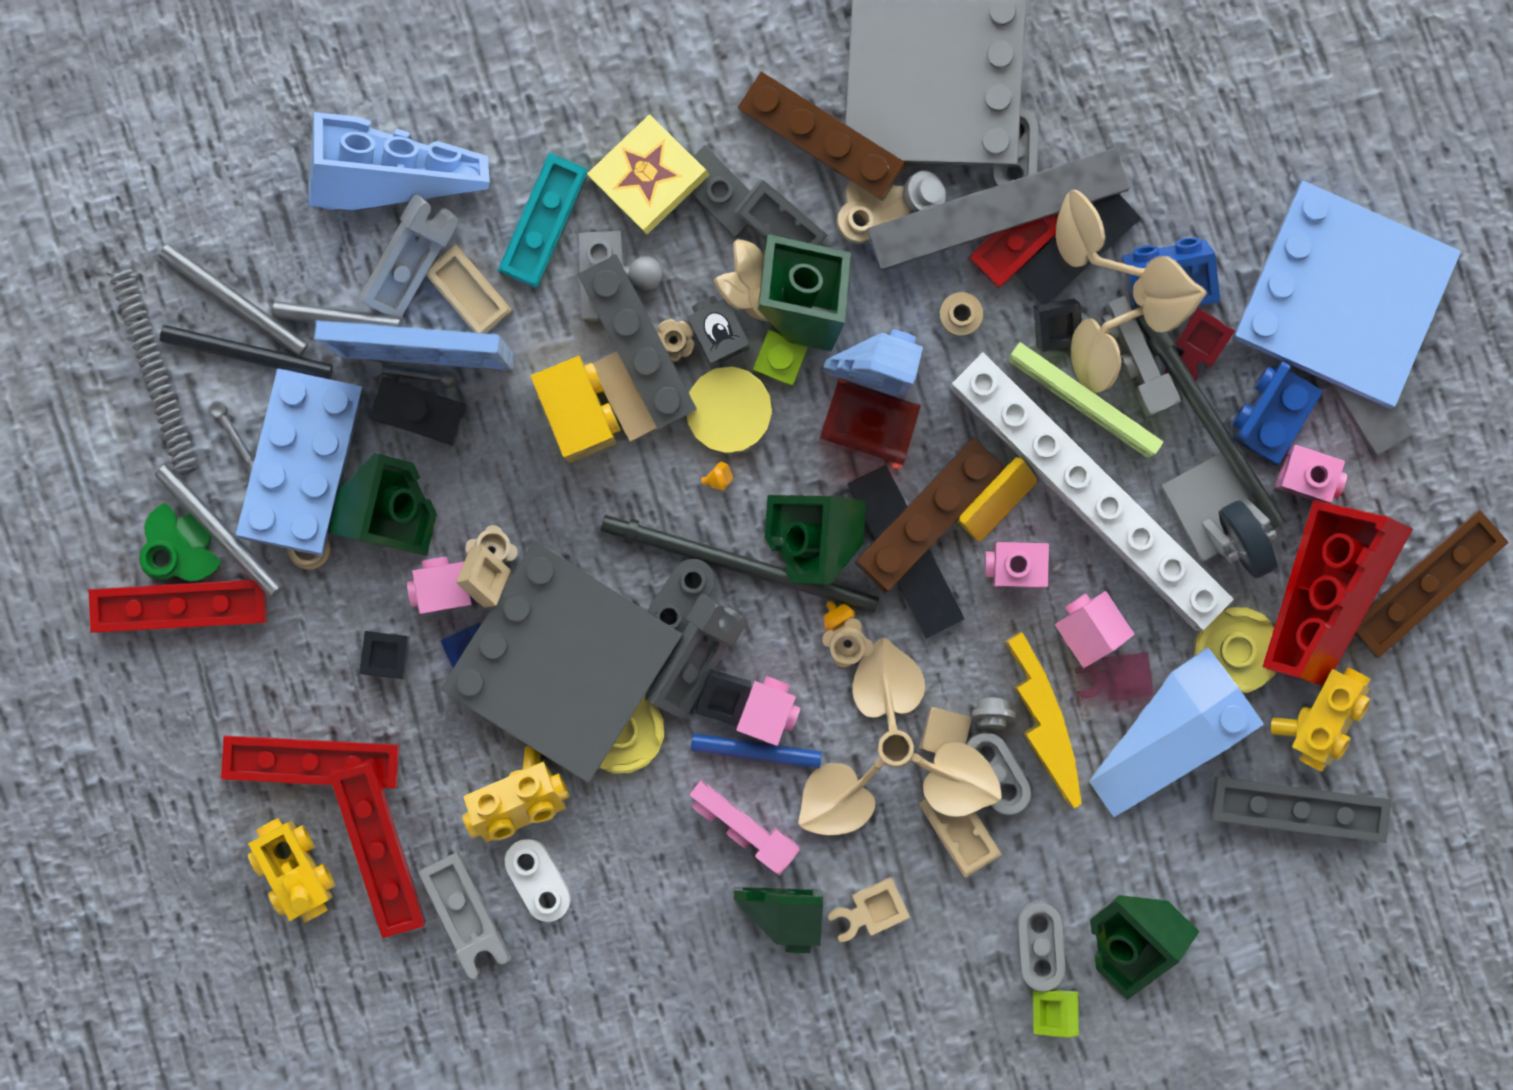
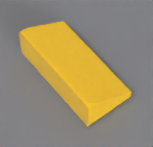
[957,457,1037,542]

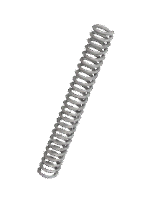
[107,270,199,473]

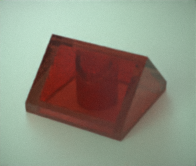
[818,379,921,469]

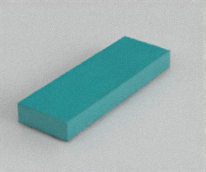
[497,152,589,290]

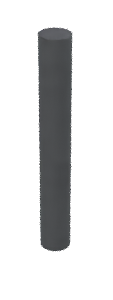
[272,301,403,327]

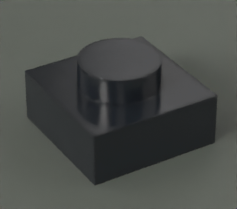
[1033,298,1082,352]
[359,631,410,680]
[696,669,752,726]

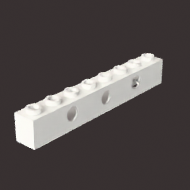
[949,352,1234,631]

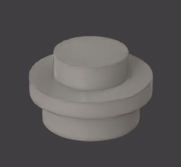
[903,171,946,212]
[972,698,1016,730]

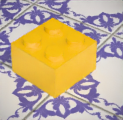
[530,355,621,463]

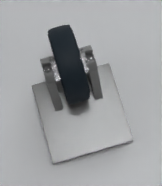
[1160,444,1278,579]

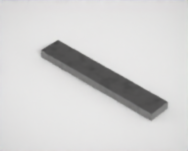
[867,147,1130,271]

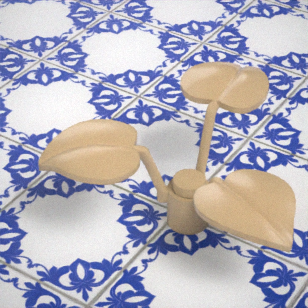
[1056,190,1207,395]
[798,638,1001,836]

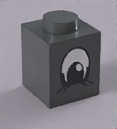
[687,296,750,368]

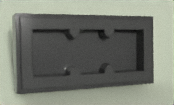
[690,145,750,239]
[733,179,828,245]

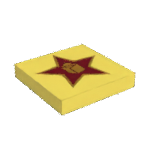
[587,114,709,235]

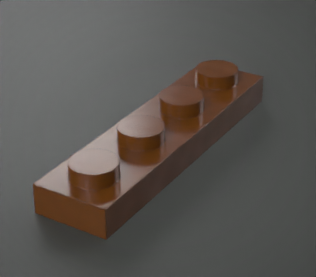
[737,71,906,201]
[854,438,1005,593]
[1355,510,1509,658]

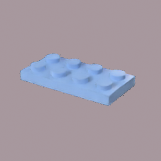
[236,368,364,556]

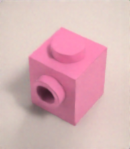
[1274,445,1347,503]
[984,542,1049,588]
[407,557,476,614]
[1054,591,1135,668]
[736,676,801,746]

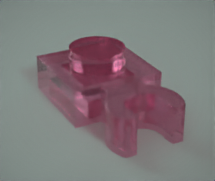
[1074,652,1154,701]

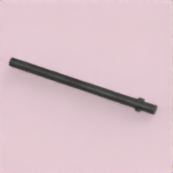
[600,515,879,613]

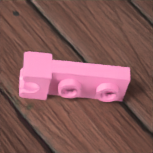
[690,780,800,876]

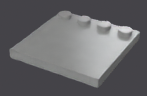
[846,0,1026,167]

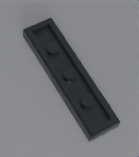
[847,464,965,639]

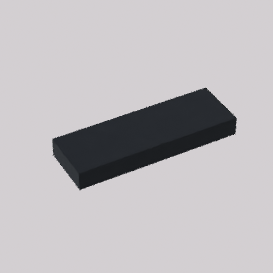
[1015,194,1141,305]

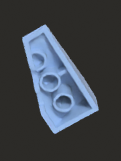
[308,112,490,210]
[822,329,923,400]
[1089,647,1264,817]

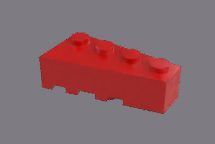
[1262,500,1413,687]

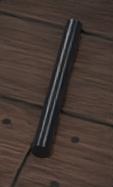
[160,325,333,380]

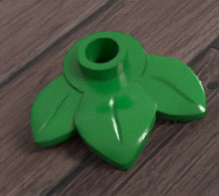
[139,503,222,582]

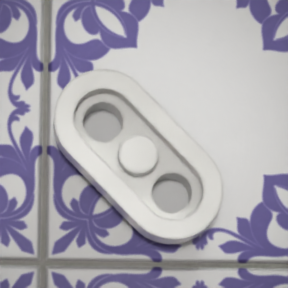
[505,839,571,922]

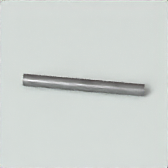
[158,243,309,356]
[154,464,284,598]

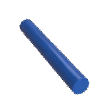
[691,733,822,769]

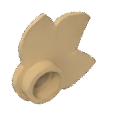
[836,181,911,244]
[714,240,768,321]

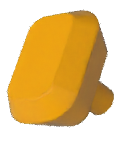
[701,461,733,491]
[823,601,855,630]

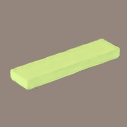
[1008,342,1164,458]

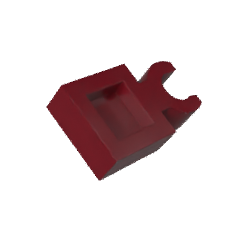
[1165,307,1235,381]

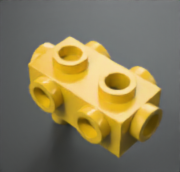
[1271,667,1371,772]
[462,746,570,843]
[248,818,335,923]

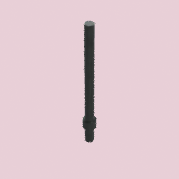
[1131,305,1286,530]

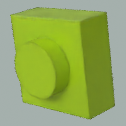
[753,329,808,387]
[1033,989,1079,1038]

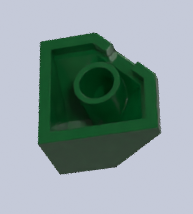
[328,453,437,556]
[765,495,866,585]
[734,887,823,953]
[1090,895,1200,1000]

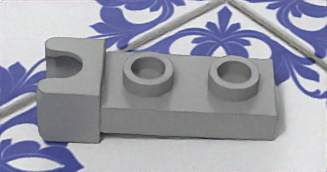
[358,194,458,317]
[1101,295,1181,418]
[418,851,511,980]

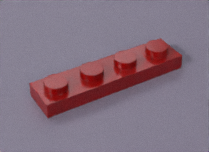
[88,580,268,633]
[221,735,400,789]
[329,759,426,938]

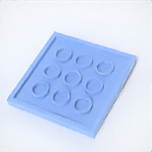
[1232,181,1461,409]
[315,321,514,371]

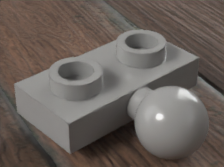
[578,231,663,321]

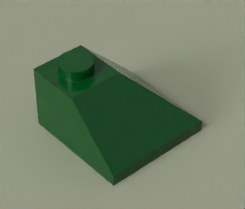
[758,234,851,352]

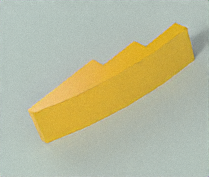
[1004,632,1082,809]

